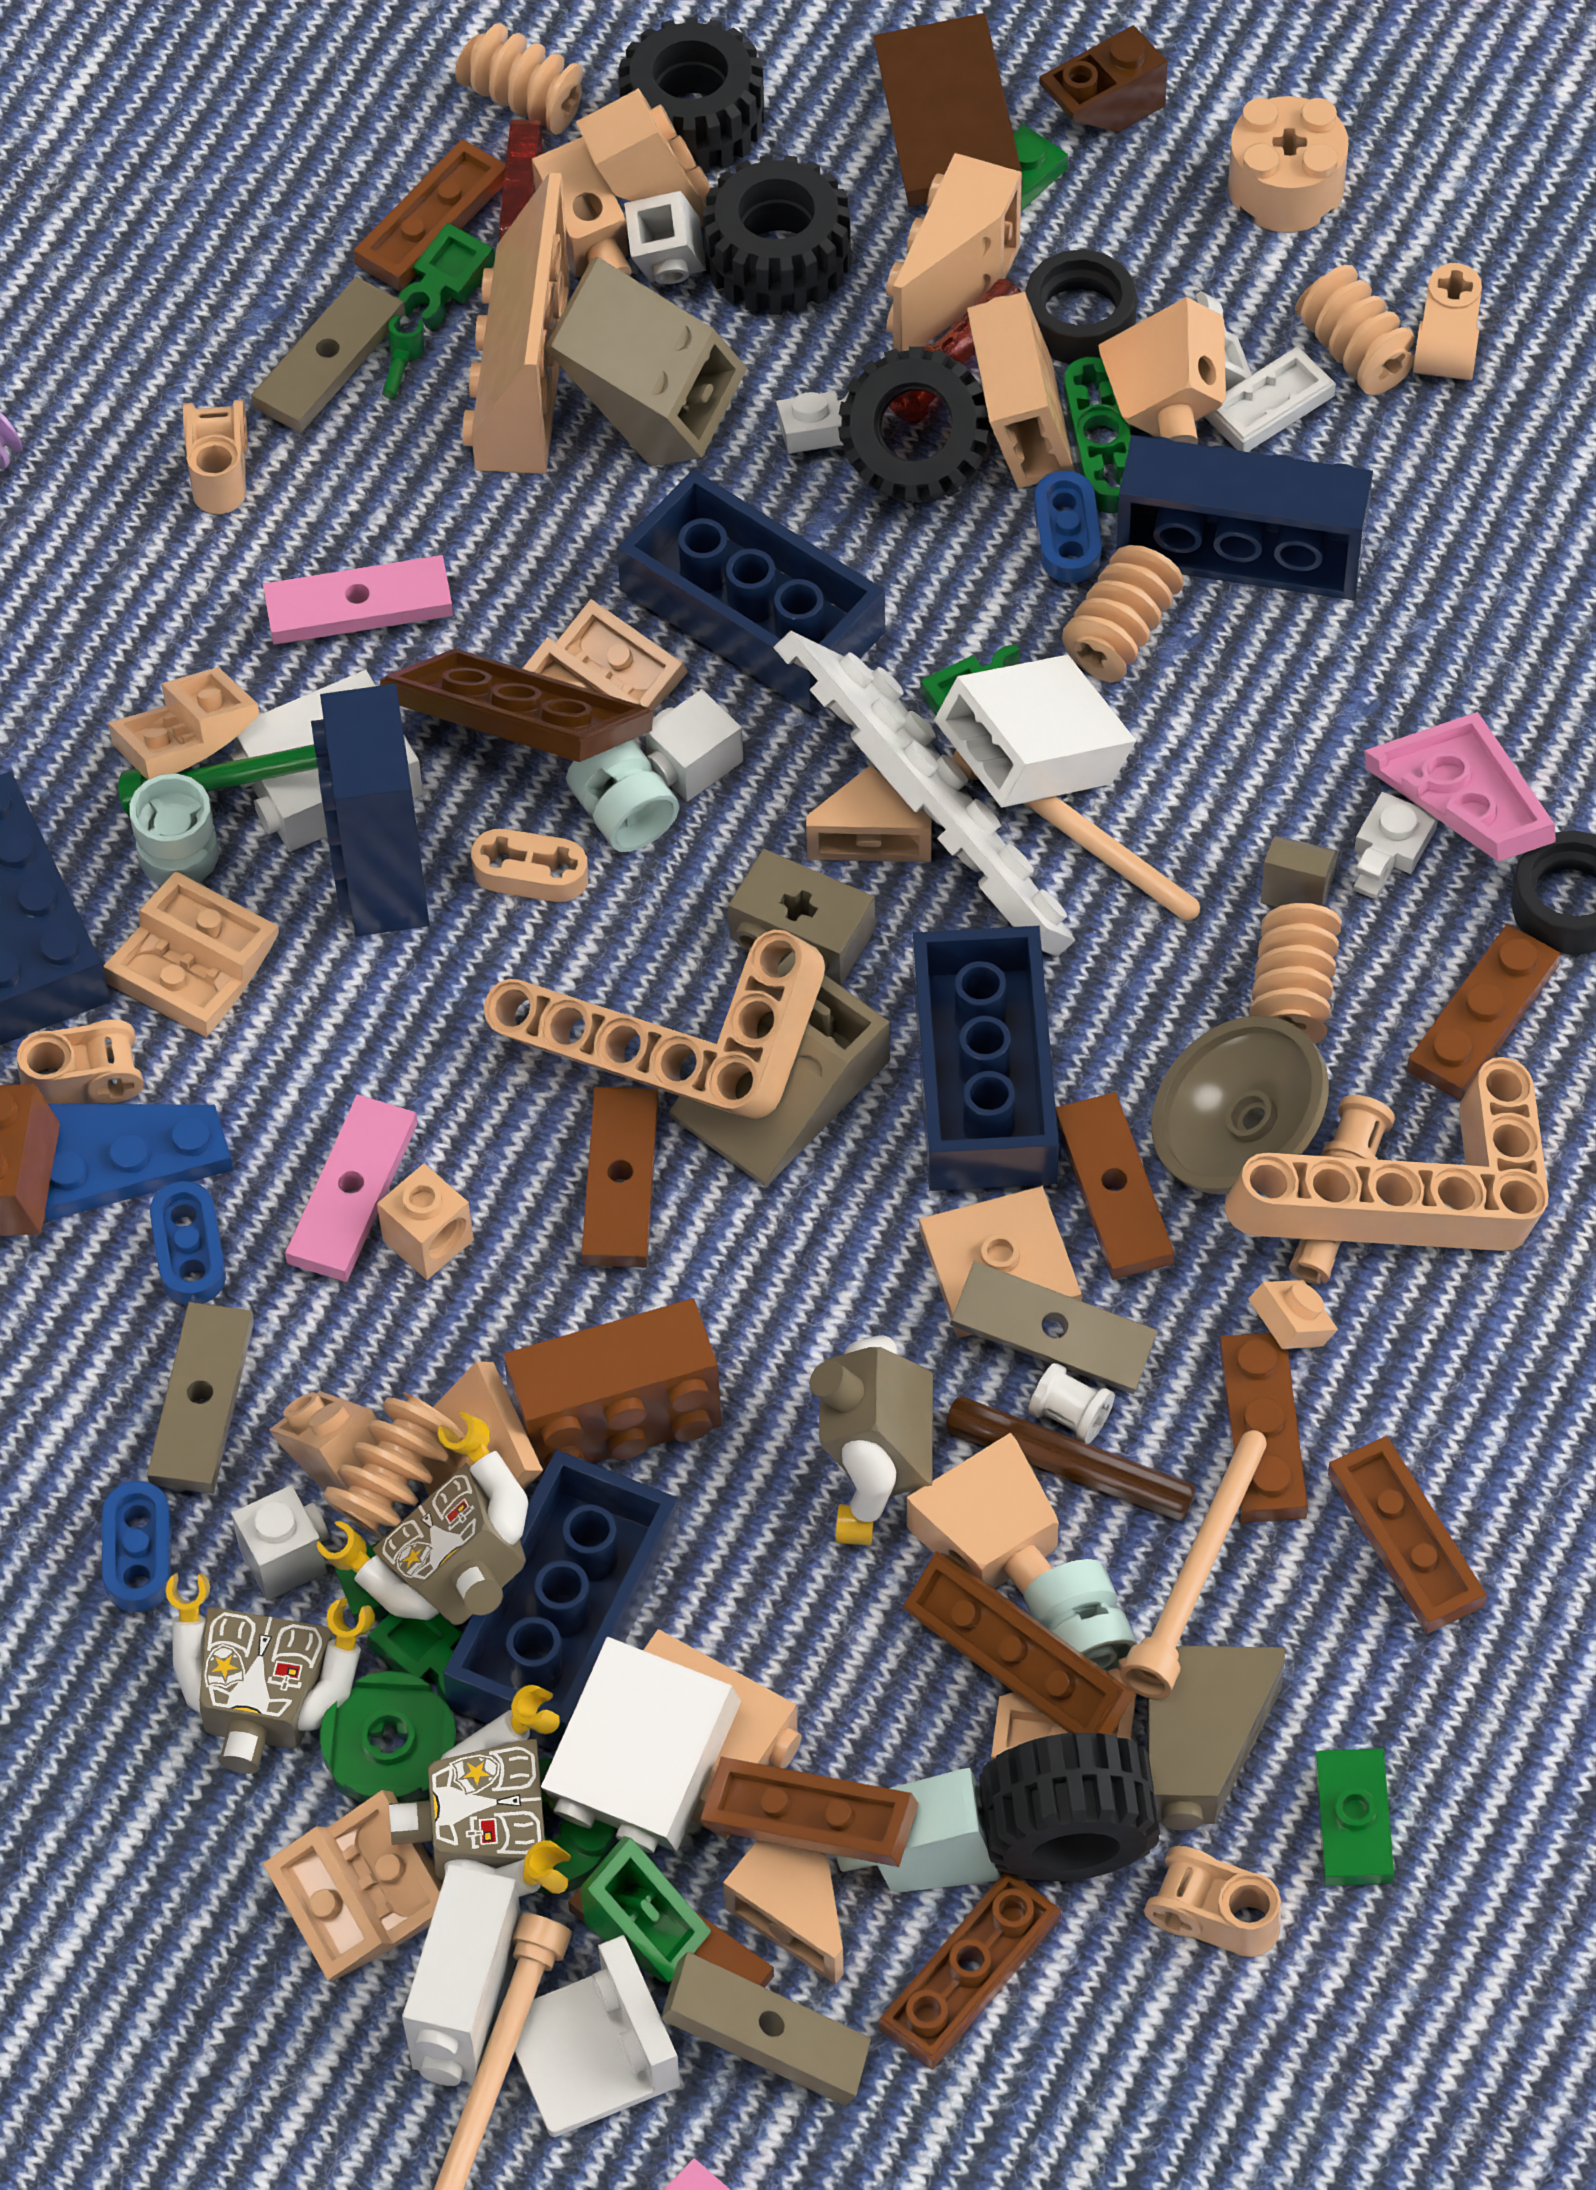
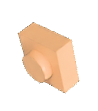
[1248,1280,1338,1349]

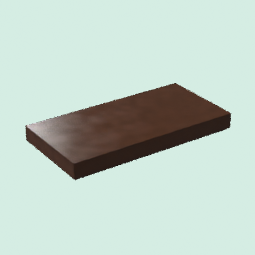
[873,13,1023,207]
[380,648,653,762]

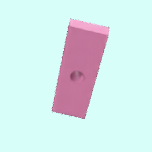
[263,555,453,645]
[285,1094,418,1282]

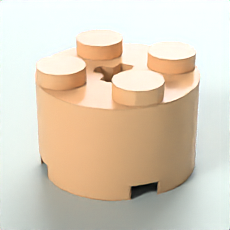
[1228,96,1348,232]

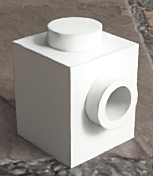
[624,191,706,284]
[645,689,743,802]
[231,1485,330,1601]

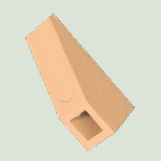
[576,88,711,227]

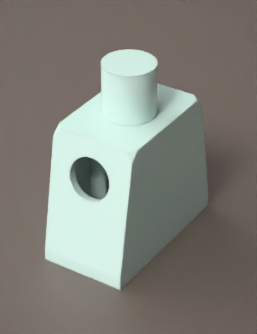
[836,1768,1001,1892]

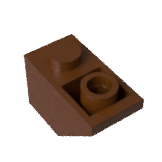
[1039,25,1168,132]

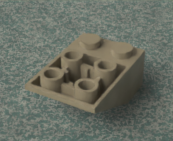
[544,257,748,467]
[669,951,890,1188]

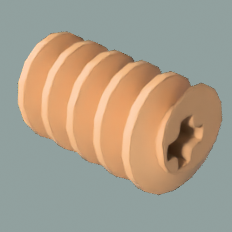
[455,23,583,135]
[1295,265,1415,395]
[1062,545,1184,683]
[1249,903,1342,1044]
[323,1392,463,1540]

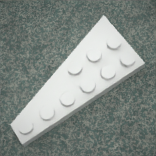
[773,631,1076,957]

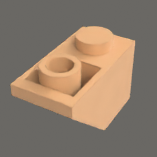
[269,1391,378,1491]

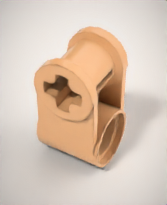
[1413,263,1482,380]
[183,399,248,514]
[17,1019,144,1104]
[1144,1846,1281,1957]

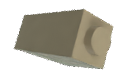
[1147,1646,1285,1830]

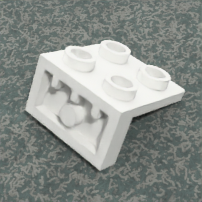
[514,1935,680,2137]

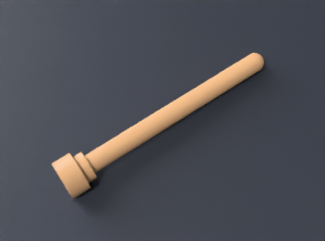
[952,750,1200,921]
[1120,1430,1267,1699]
[434,1913,572,2190]

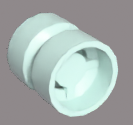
[566,739,680,852]
[129,774,218,886]
[1024,1559,1138,1671]

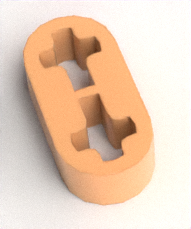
[471,829,589,902]

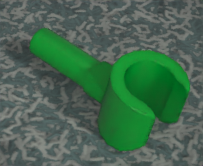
[382,315,424,399]

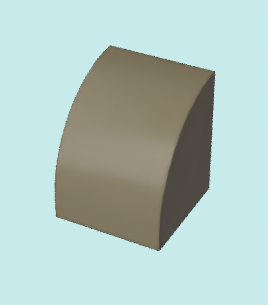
[1261,836,1338,907]

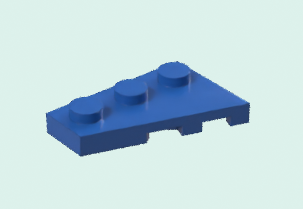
[45,1104,233,1221]

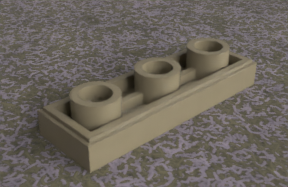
[251,276,405,433]
[950,1261,1158,1395]
[147,1302,254,1494]
[661,1951,872,2106]

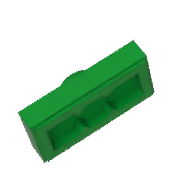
[1315,1748,1394,1886]

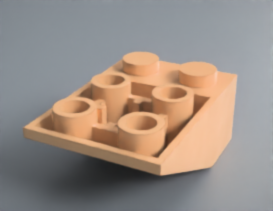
[886,153,1022,352]

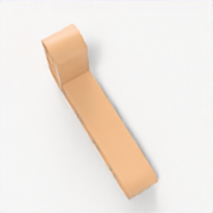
[484,929,825,1119]
[1224,1057,1548,1251]

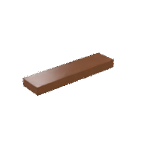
[902,1551,1136,1735]

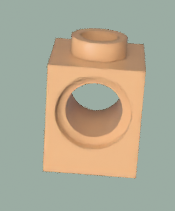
[377,1163,474,1280]

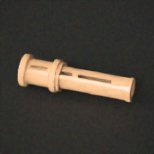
[1289,1095,1395,1284]

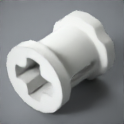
[1028,1363,1115,1444]

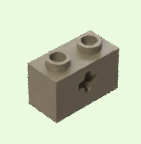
[728,848,875,986]

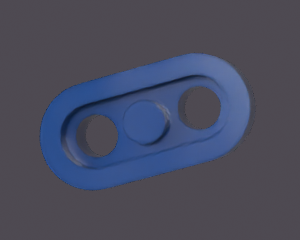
[1034,471,1102,583]
[150,1181,226,1305]
[102,1481,172,1612]

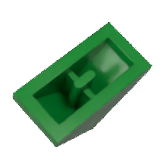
[580,1836,712,1983]

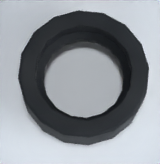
[1025,249,1137,364]
[1511,830,1596,955]

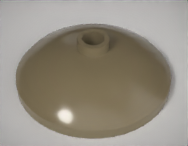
[1151,1016,1329,1194]

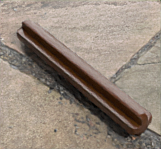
[946,1396,1196,1520]

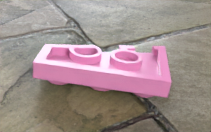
[1364,712,1556,862]

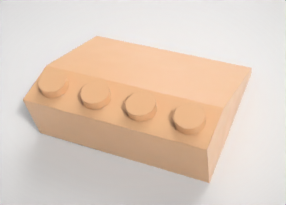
[462,173,570,474]

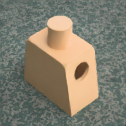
[532,137,632,278]
[1098,297,1226,445]
[907,1433,1059,1596]

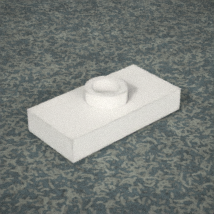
[1205,346,1336,452]

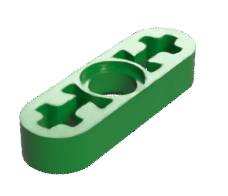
[1064,357,1131,513]

